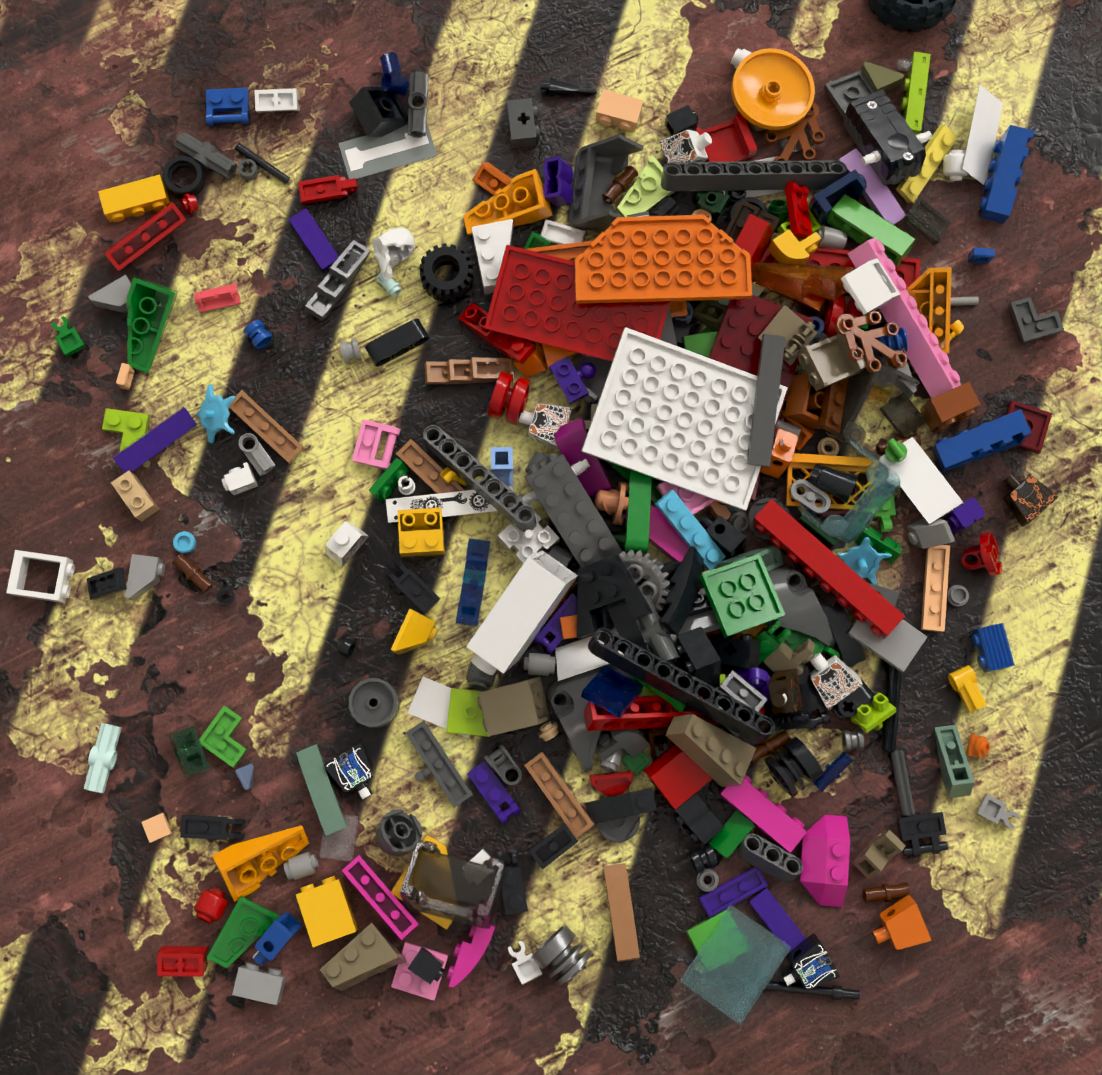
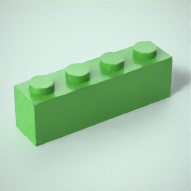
[827,194,915,268]

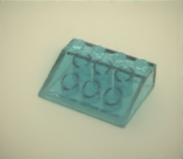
[680,905,791,1025]

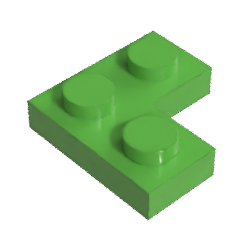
[198,705,248,768]

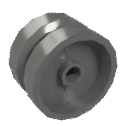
[349,678,400,728]

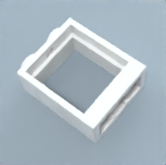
[6,550,75,603]

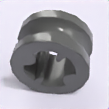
[238,159,259,180]

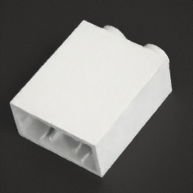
[466,550,578,675]

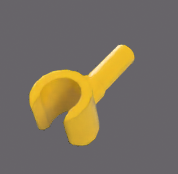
[950,320,964,341]
[440,467,467,486]

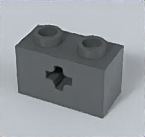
[507,98,540,148]

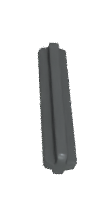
[891,750,915,816]

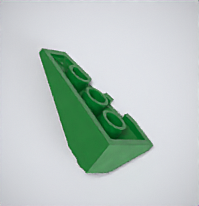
[127,277,178,373]

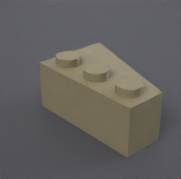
[320,923,406,991]

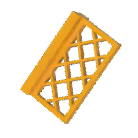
[786,453,876,512]

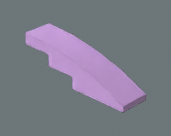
[838,148,906,225]

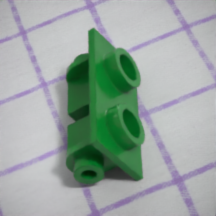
[855,526,902,564]

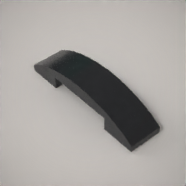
[811,585,866,667]

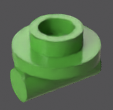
[885,438,907,463]

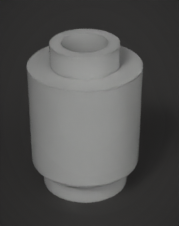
[815,226,847,250]
[524,653,556,676]
[283,852,319,880]

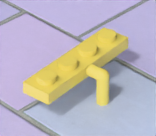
[896,124,957,203]

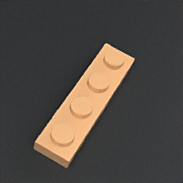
[921,545,950,632]

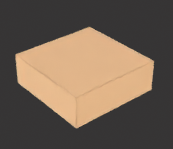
[116,363,135,390]
[142,813,172,843]

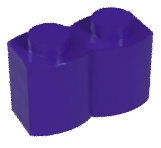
[543,156,573,207]

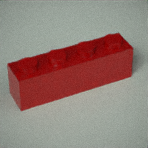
[104,202,186,271]

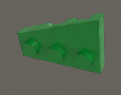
[206,895,280,968]

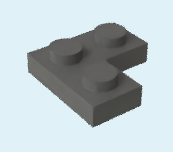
[1008,297,1064,344]

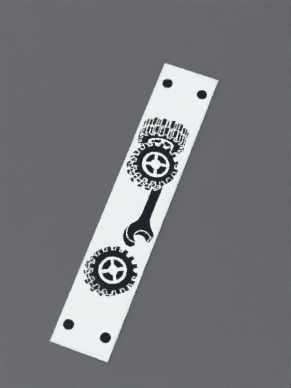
[386,486,514,523]

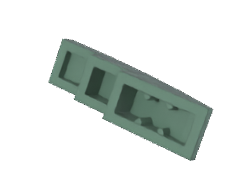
[296,744,348,836]

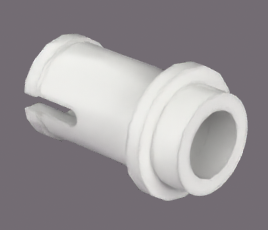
[398,476,415,495]

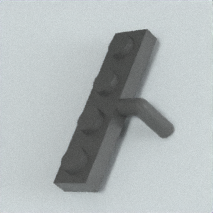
[406,721,473,808]

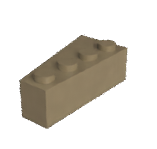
[666,714,756,787]

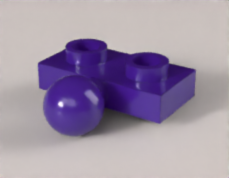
[549,357,596,405]

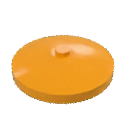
[731,48,815,130]

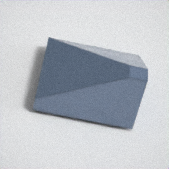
[236,764,254,790]

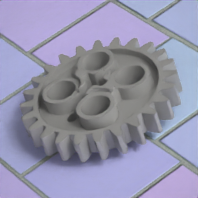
[619,550,671,613]

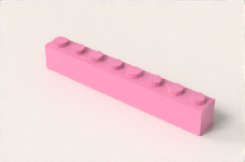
[847,238,961,399]

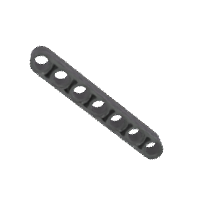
[423,425,536,532]

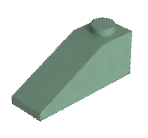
[934,725,975,798]

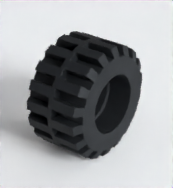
[419,243,474,302]

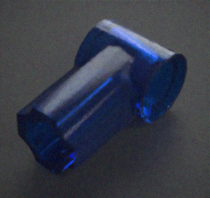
[380,52,409,95]

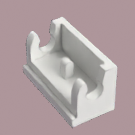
[254,88,300,113]

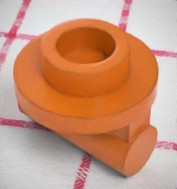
[966,734,990,759]

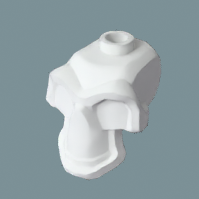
[372,227,415,280]

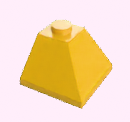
[391,609,438,655]

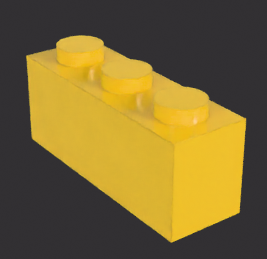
[98,175,170,222]

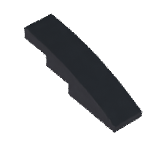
[661,546,704,635]

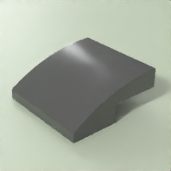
[717,670,768,737]

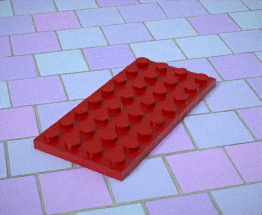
[484,244,670,362]

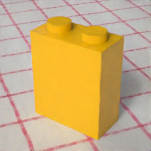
[296,876,358,947]

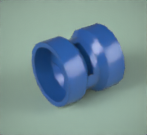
[243,319,273,350]

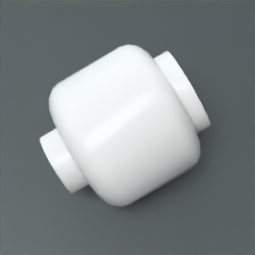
[943,150,969,181]

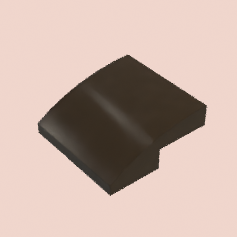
[725,200,781,259]

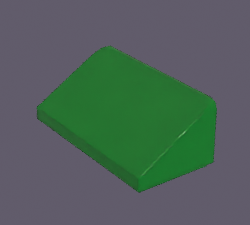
[708,810,755,859]

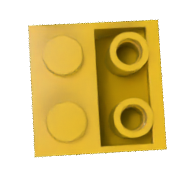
[398,508,445,557]

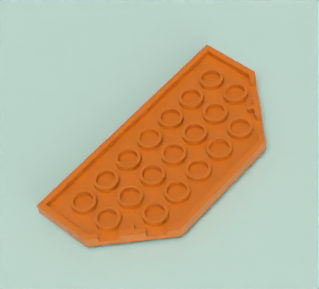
[575,215,752,304]

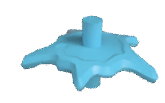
[196,384,236,444]
[838,537,892,585]

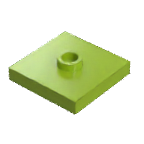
[446,688,490,737]

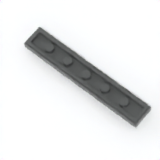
[747,334,785,467]

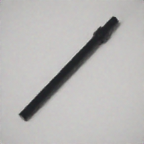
[723,976,860,1000]

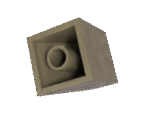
[478,677,551,736]

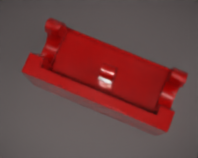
[157,946,208,977]

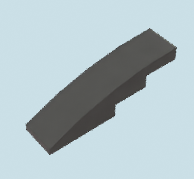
[305,240,371,321]

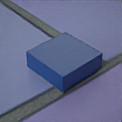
[968,247,995,264]

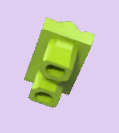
[851,693,896,733]

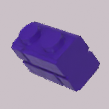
[942,497,985,535]

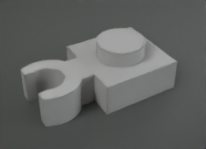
[975,794,1019,828]

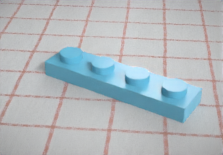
[655,490,726,571]

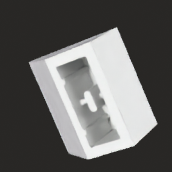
[841,258,900,315]

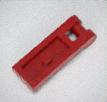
[785,181,812,240]

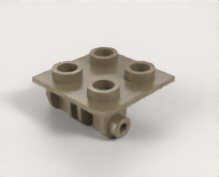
[758,305,817,366]

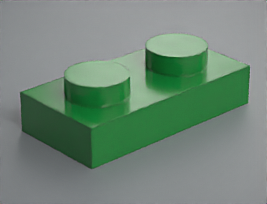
[369,458,409,503]

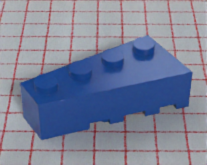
[979,125,1035,224]
[932,409,1031,473]

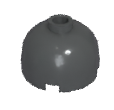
[376,809,422,857]

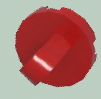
[961,532,1002,576]

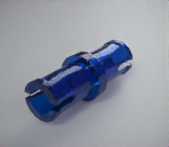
[813,751,853,792]

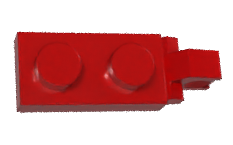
[298,175,358,205]

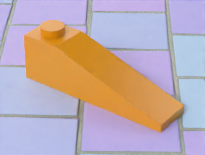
[463,169,553,236]
[212,825,309,902]

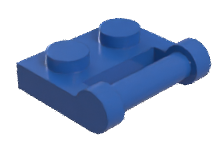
[206,88,250,126]

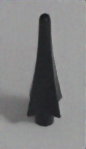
[540,77,597,96]

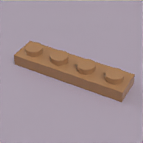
[229,390,304,464]
[396,439,465,494]
[524,752,595,838]

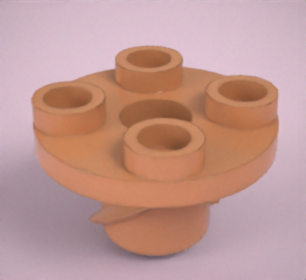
[594,482,629,526]

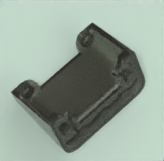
[400,841,505,929]

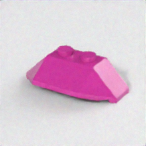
[800,815,850,907]

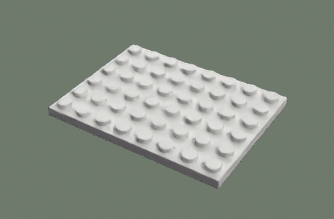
[581,327,788,511]

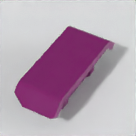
[554,418,616,502]

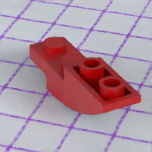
[458,302,536,365]

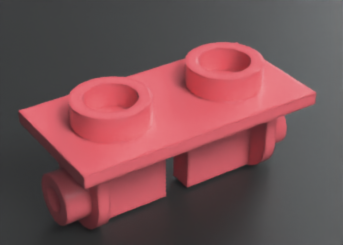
[194,283,241,313]

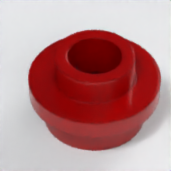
[180,193,198,215]

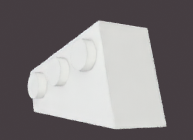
[472,219,513,295]

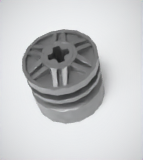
[531,924,592,987]

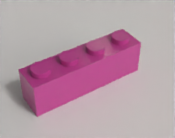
[718,775,807,853]
[342,855,419,941]

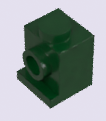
[695,191,730,221]

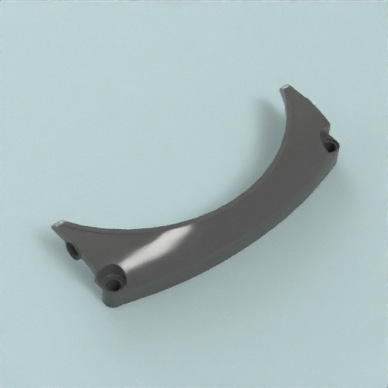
[546,566,835,773]

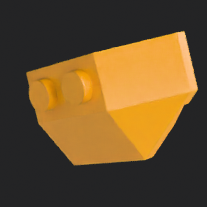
[907,267,952,353]

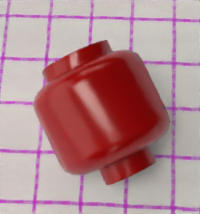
[194,888,228,924]

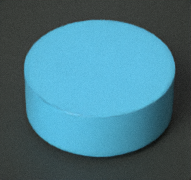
[173,531,196,554]

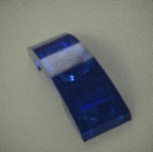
[456,538,490,627]

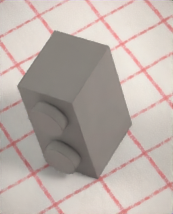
[232,962,287,1005]

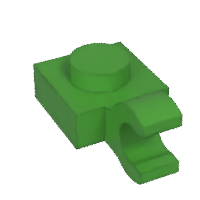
[872,494,896,533]

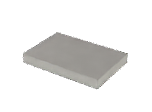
[848,620,927,673]

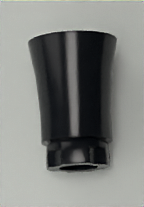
[808,464,858,503]

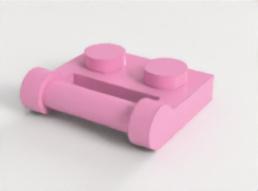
[352,420,401,470]

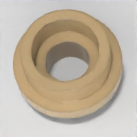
[817,437,839,456]
[538,722,559,741]

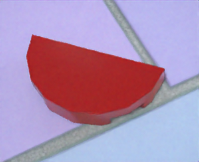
[589,770,634,796]

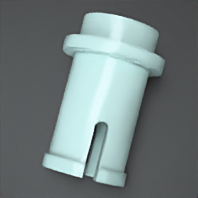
[376,272,402,297]

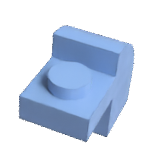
[491,447,513,486]

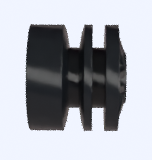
[764,737,824,797]

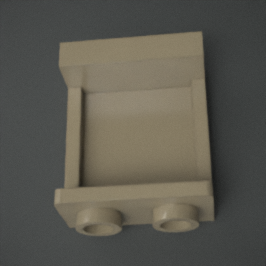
[797,333,866,391]

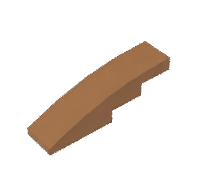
[424,357,514,384]
[603,863,640,962]

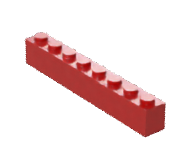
[752,499,905,639]

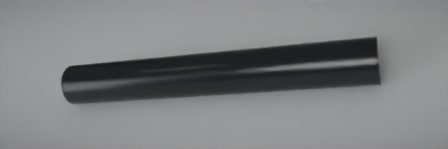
[235,143,290,184]

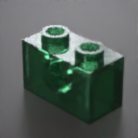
[169,726,210,778]

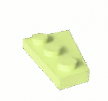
[617,155,675,217]

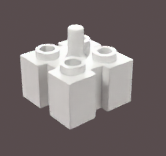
[498,511,560,565]

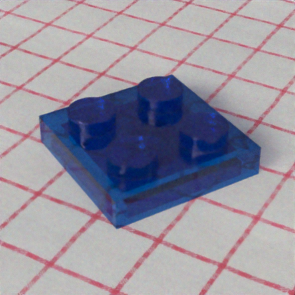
[581,665,643,718]

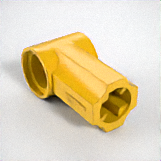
[948,665,987,713]

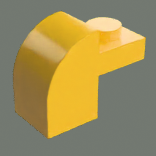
[768,230,821,268]

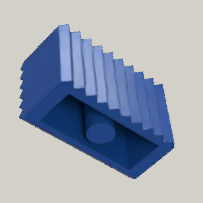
[972,623,1015,673]

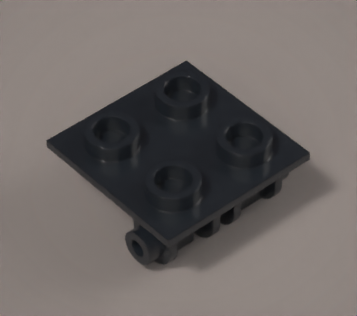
[767,683,813,731]

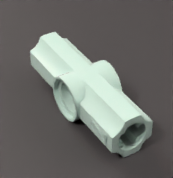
[84,723,122,793]

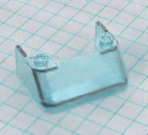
[798,440,901,543]

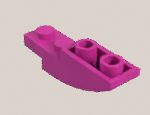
[446,898,496,988]

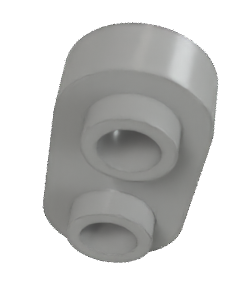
[789,479,831,514]

